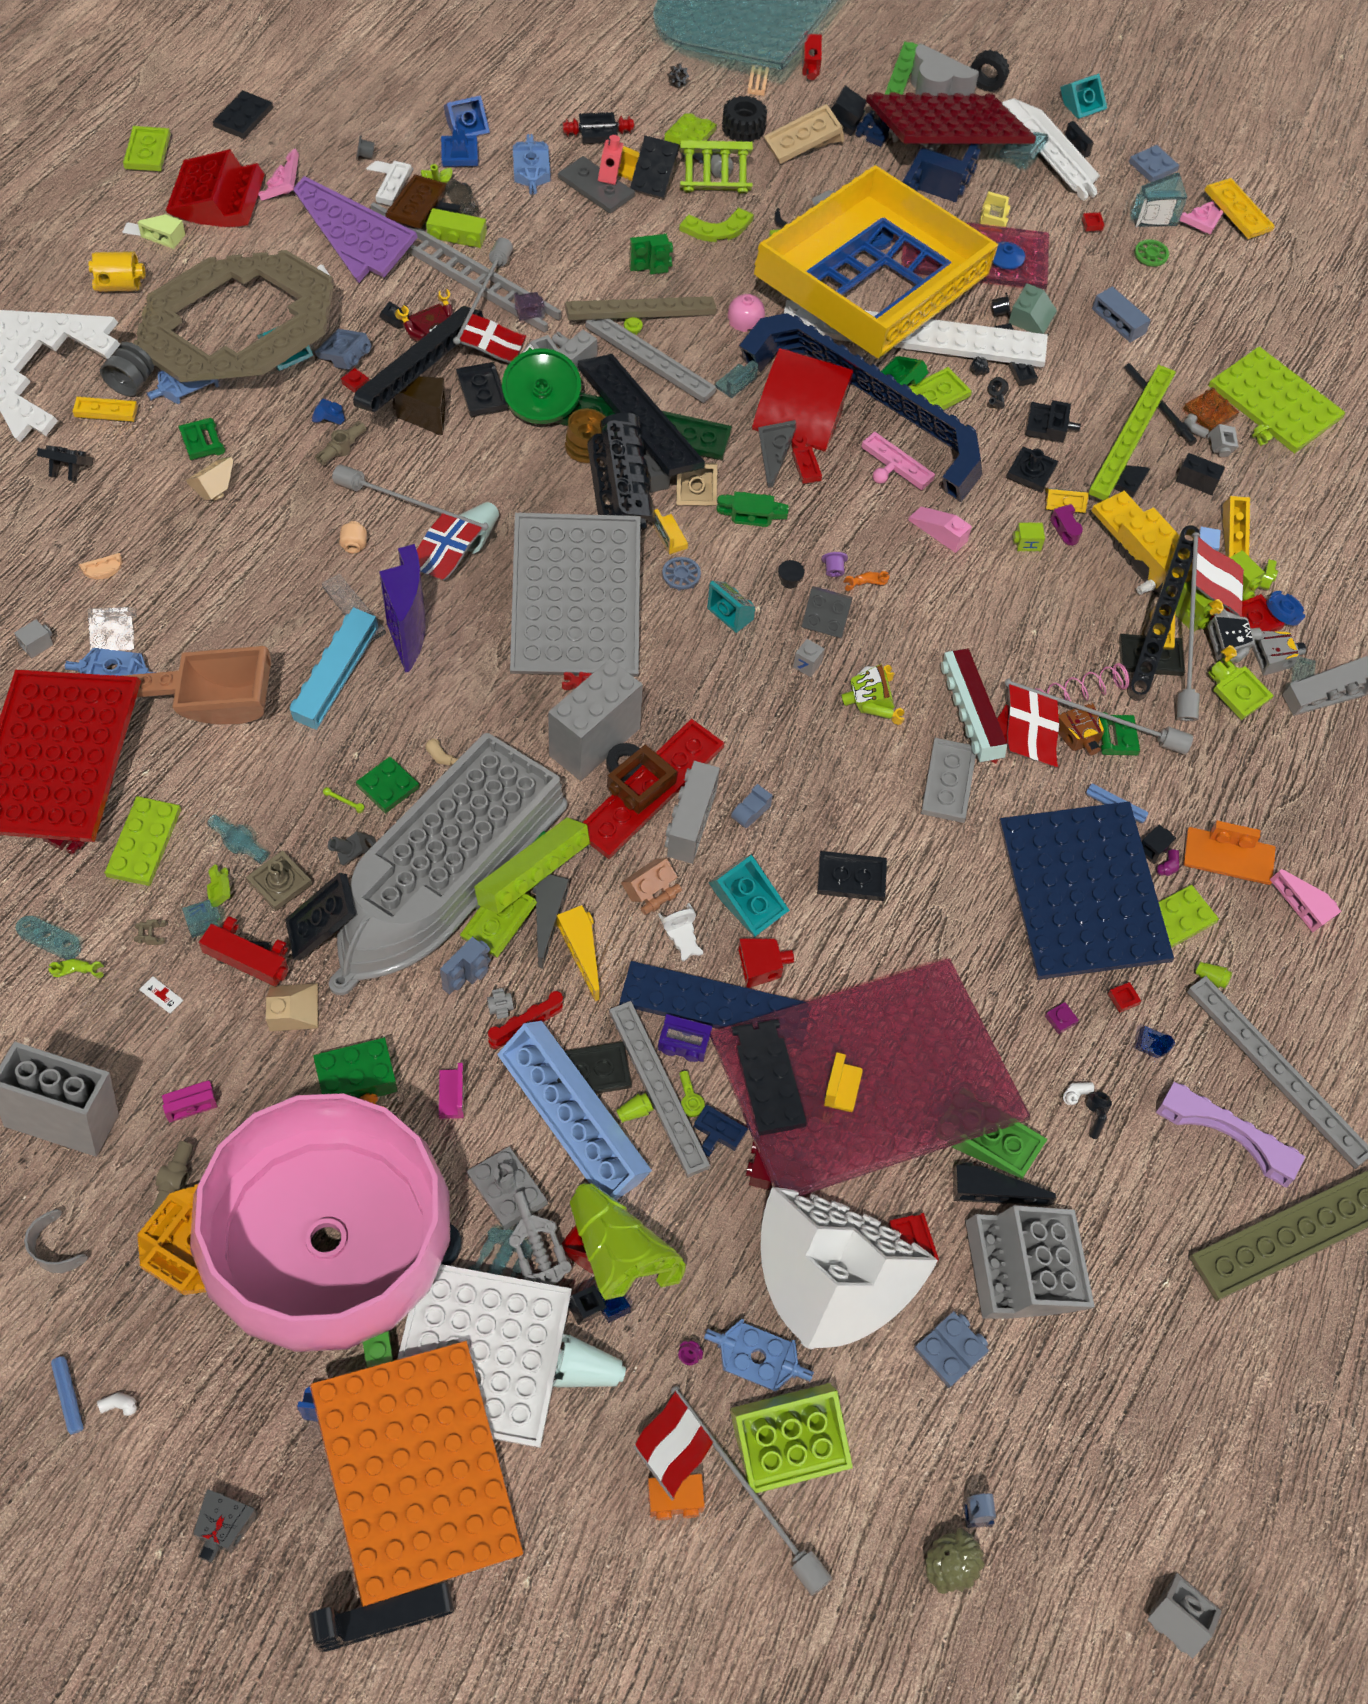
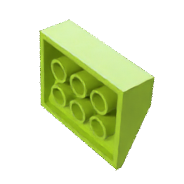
[730,1383,853,1493]

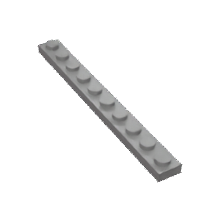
[1187,976,1368,1169]

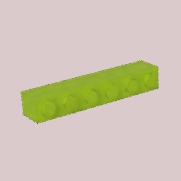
[474,817,590,914]

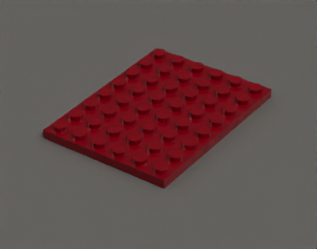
[866,92,1036,144]

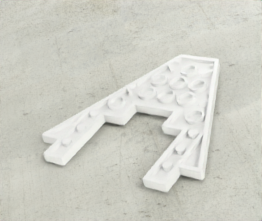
[0,310,120,443]

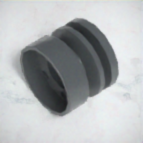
[100,341,154,397]

